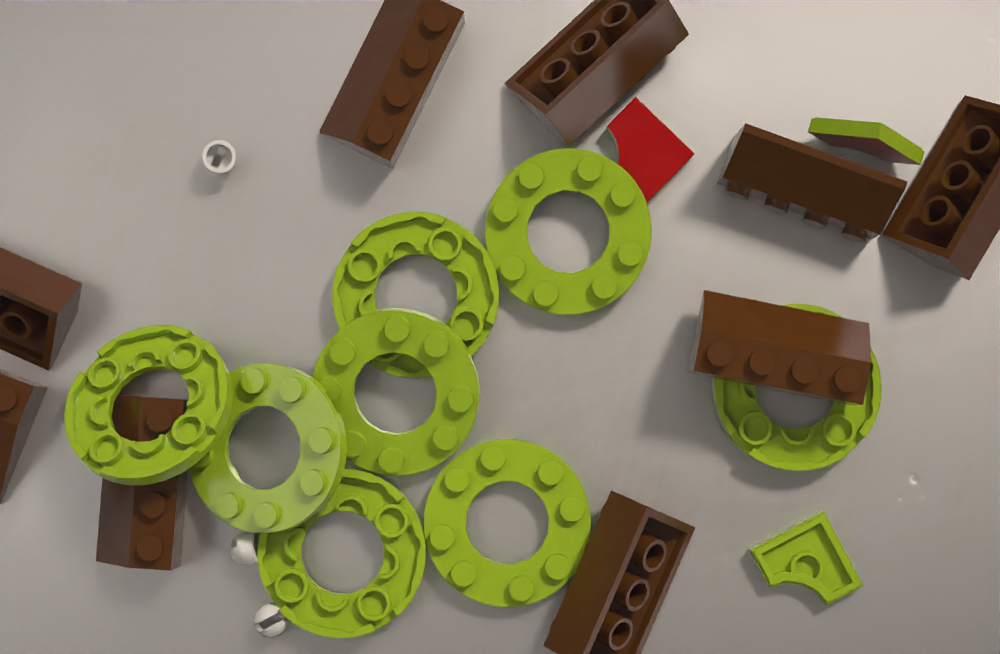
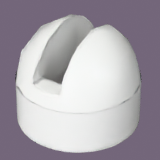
[202,140,236,174]
[230,531,260,565]
[254,603,289,638]

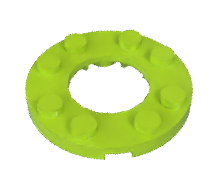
[485,148,652,315]
[332,212,499,378]
[712,304,882,471]
[313,308,480,476]
[64,325,233,486]
[189,363,347,533]
[424,439,591,607]
[257,469,426,638]

